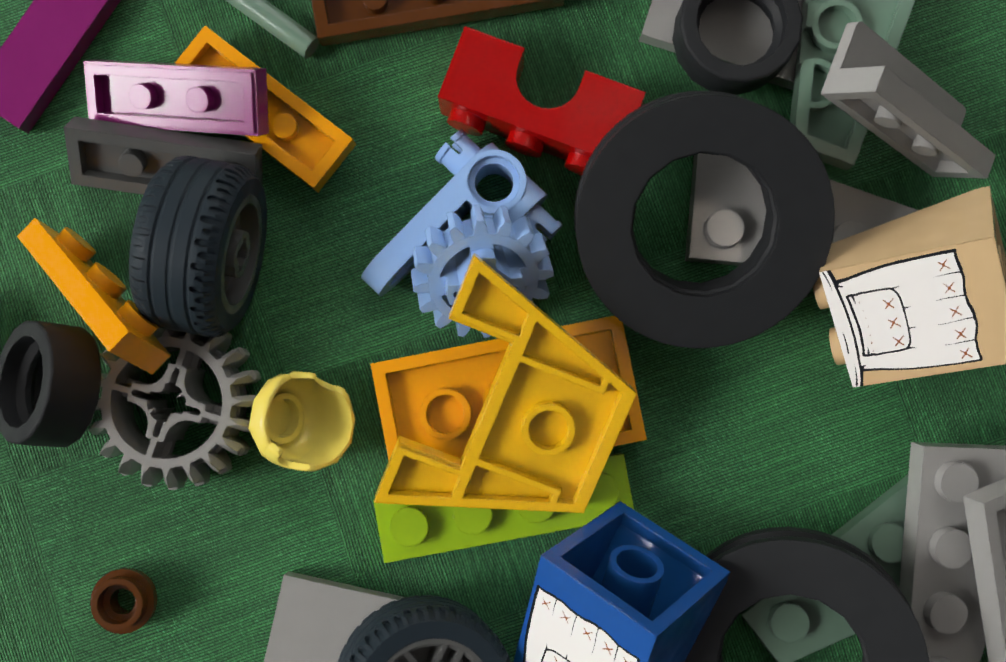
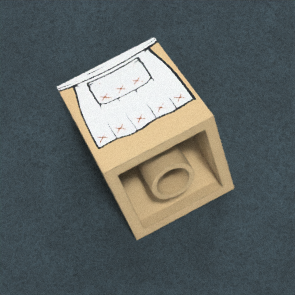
[813,186,1006,387]

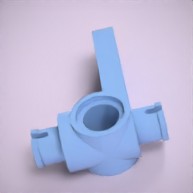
[361,129,563,296]

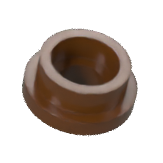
[90,568,157,634]

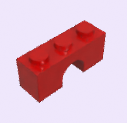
[438,26,646,176]

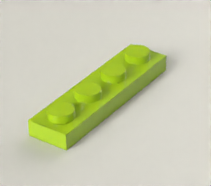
[373,452,634,563]

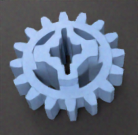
[410,204,554,338]

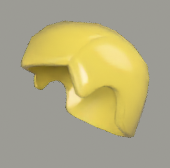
[248,371,356,472]

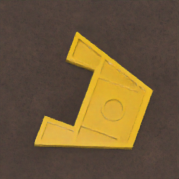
[374,253,637,513]

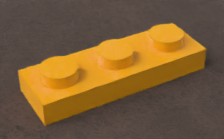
[175,26,356,193]
[17,218,171,375]

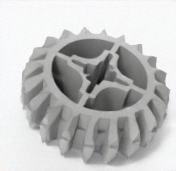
[88,327,261,490]

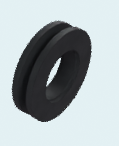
[574,90,835,348]
[685,527,930,662]

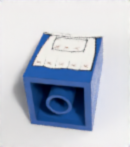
[514,501,730,662]

